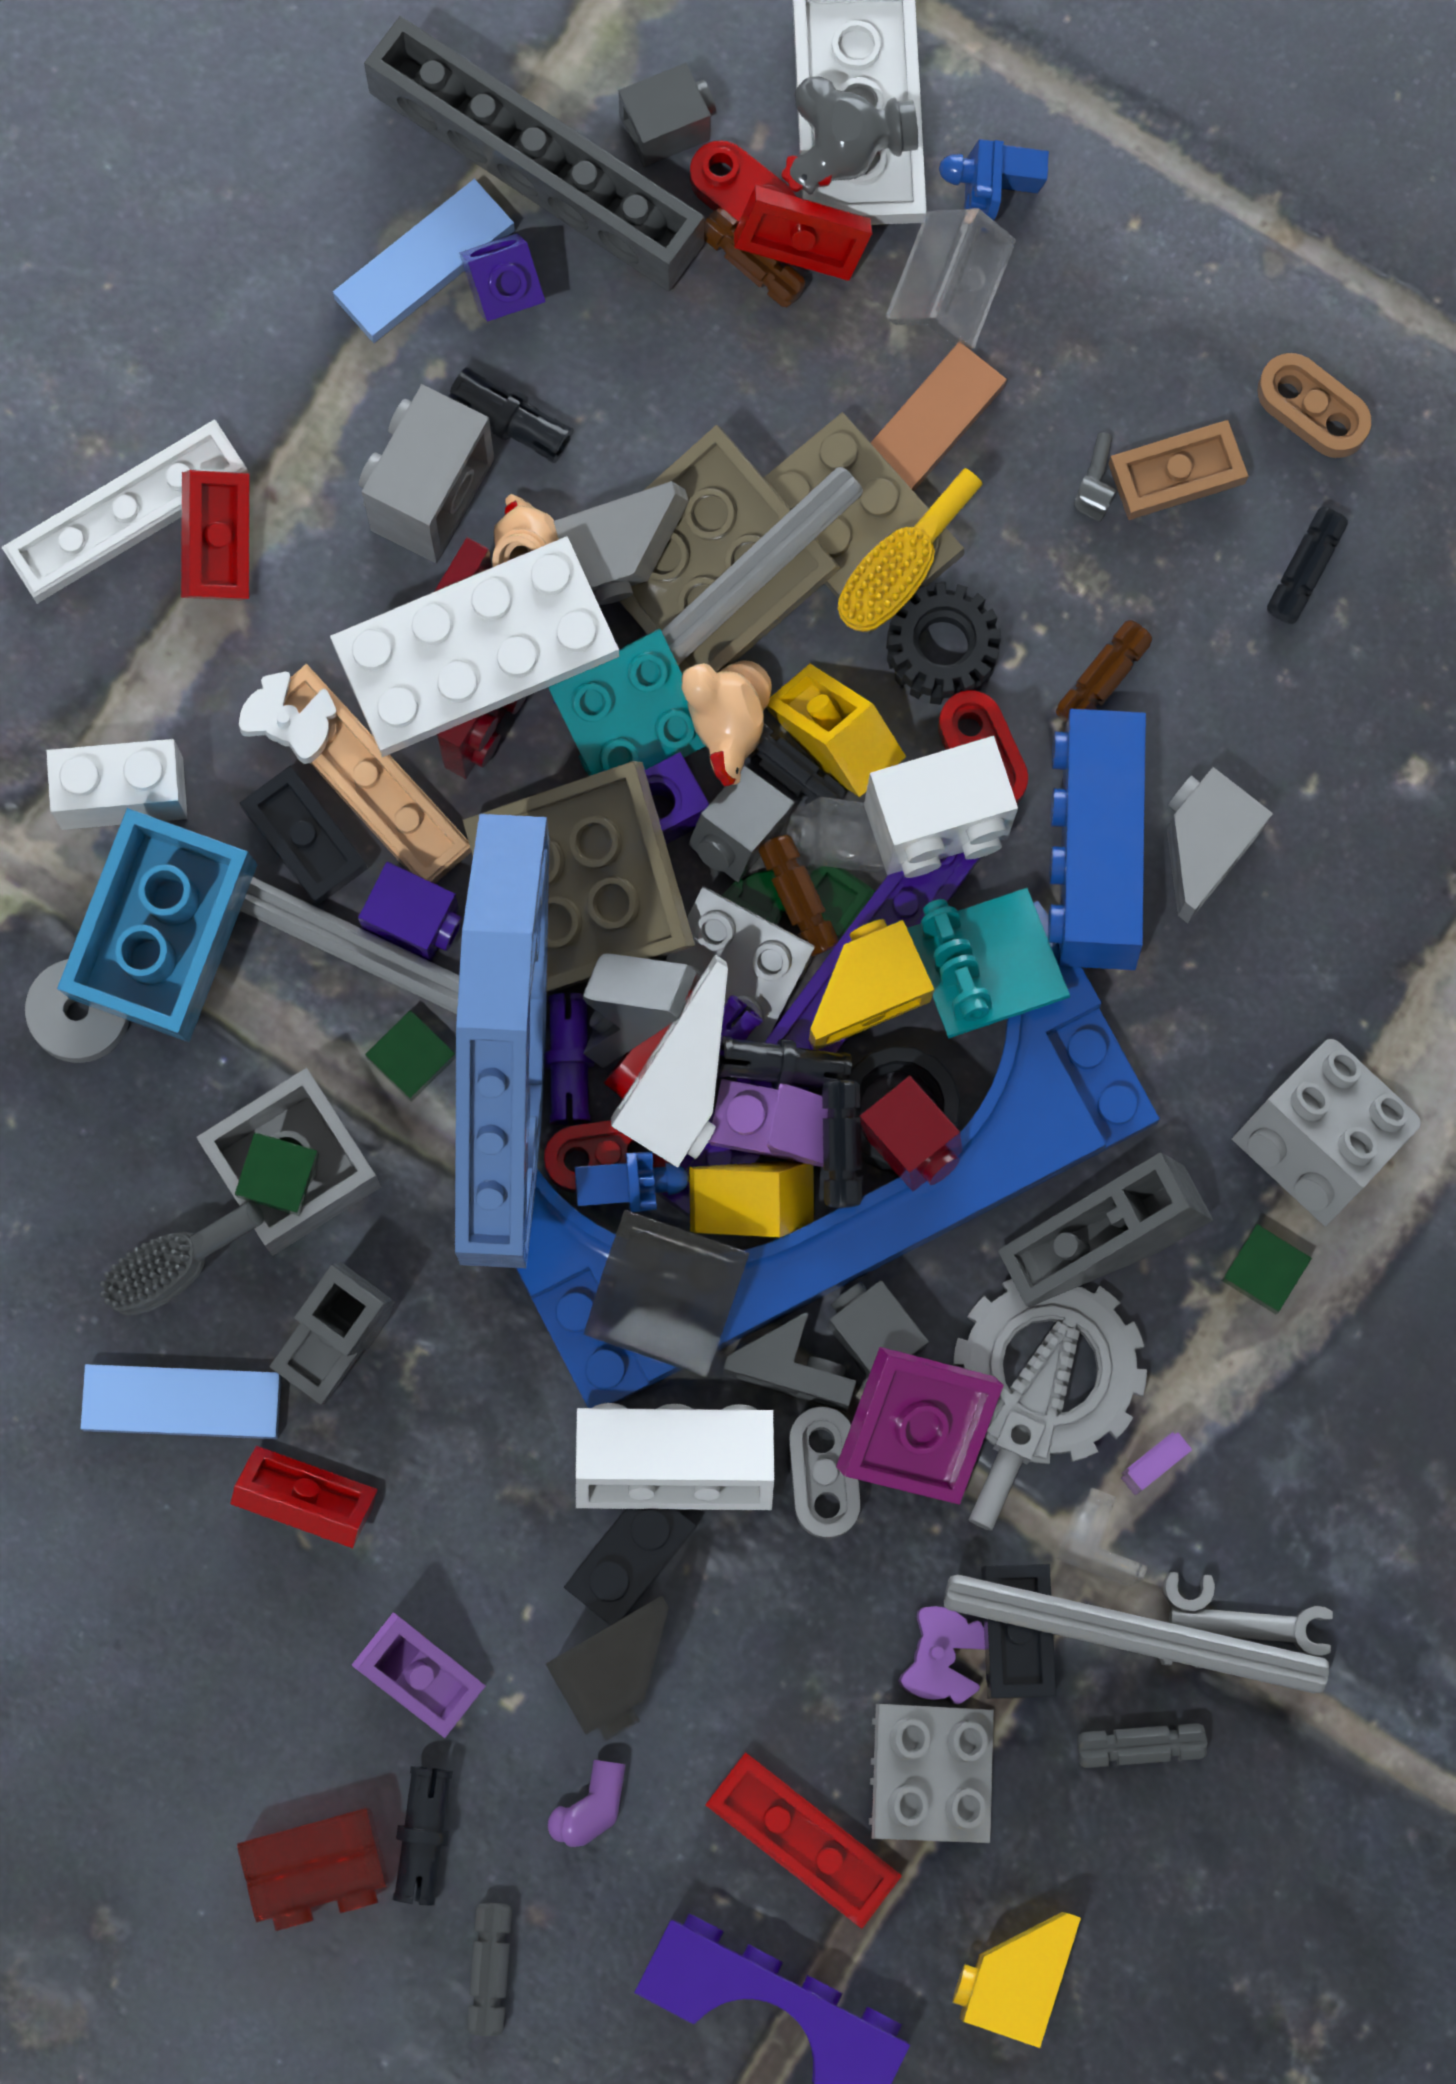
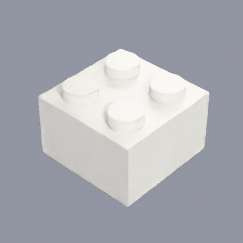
[864,736,1018,878]

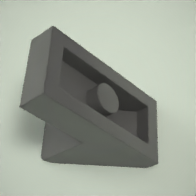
[583,954,697,1068]
[723,1313,856,1412]

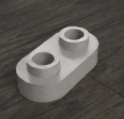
[789,1407,860,1539]

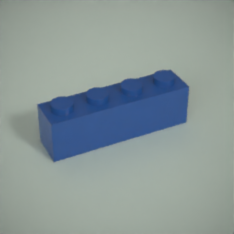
[1048,709,1146,970]

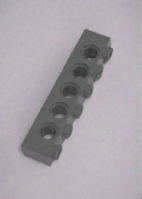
[364,15,704,292]

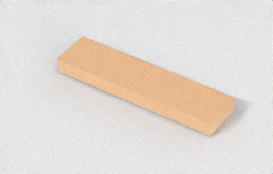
[284,664,471,884]

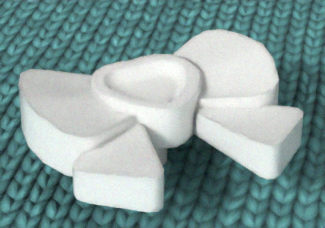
[239,672,336,764]

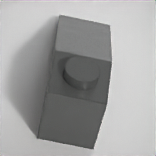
[998,1152,1213,1307]

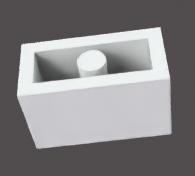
[46,739,187,830]

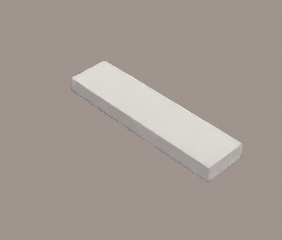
[2,419,248,604]

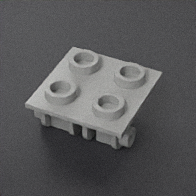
[666,886,816,1043]
[869,1704,994,1843]

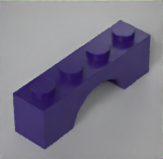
[634,1913,910,2084]

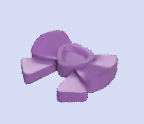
[898,1606,985,1704]

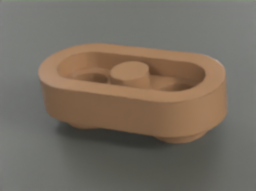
[1257,353,1371,458]

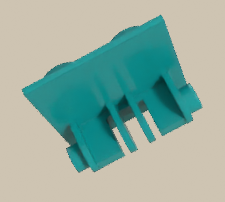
[548,629,705,777]
[907,888,1070,1039]

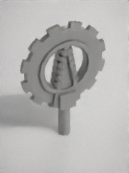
[953,1279,1147,1531]

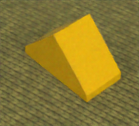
[689,1160,814,1237]

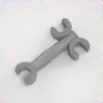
[1159,1572,1333,1669]

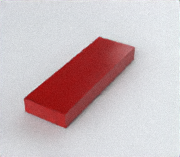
[705,1752,902,1929]

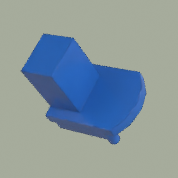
[939,139,1049,226]
[574,1151,689,1212]

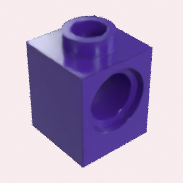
[459,233,546,322]
[645,752,709,844]
[358,862,463,962]

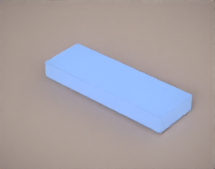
[333,178,515,343]
[81,1364,282,1439]

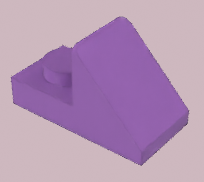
[708,1079,828,1167]
[352,1612,486,1738]

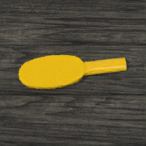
[838,468,983,632]

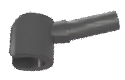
[1074,432,1117,522]

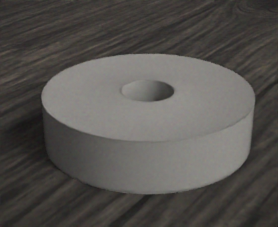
[25,959,130,1063]

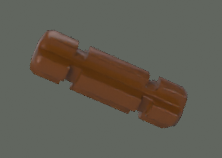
[704,208,806,308]
[1056,620,1152,724]
[759,834,838,956]

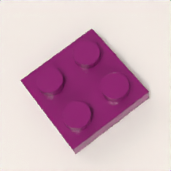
[836,1347,1004,1505]

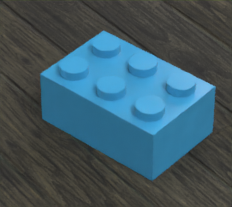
[57,808,258,1042]

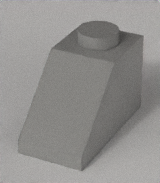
[554,481,689,605]
[1167,767,1273,923]

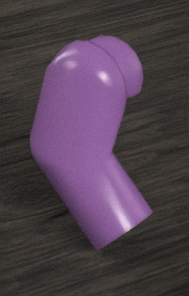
[548,1760,626,1847]

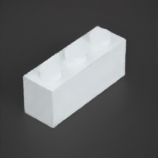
[576,1403,774,1510]

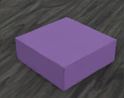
[1121,1432,1192,1495]

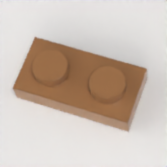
[1108,420,1248,520]

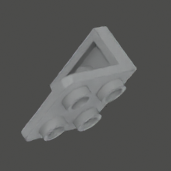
[1232,1039,1421,1227]

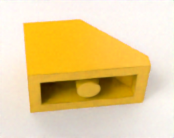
[766,663,906,797]
[809,919,934,1050]
[952,1912,1081,2048]

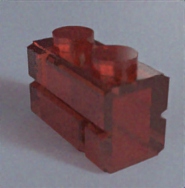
[237,1808,390,1931]

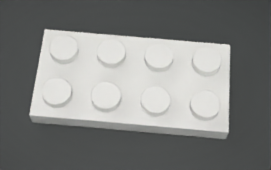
[792,0,927,225]
[330,536,619,757]

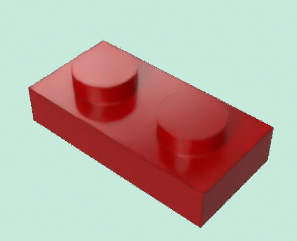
[734,185,872,281]
[181,470,250,601]
[230,1445,378,1549]

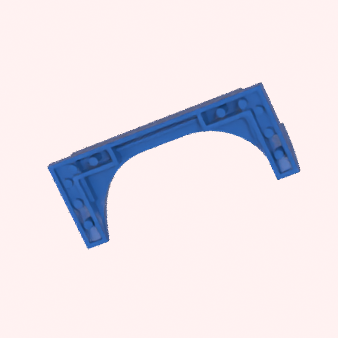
[516,901,1160,1408]

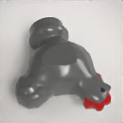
[781,76,918,195]

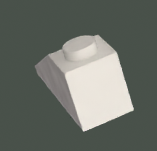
[611,955,728,1167]

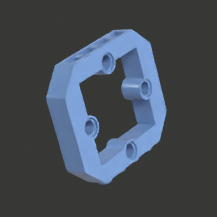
[455,814,550,1268]

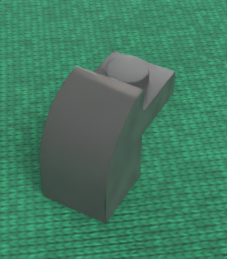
[269,1262,395,1405]

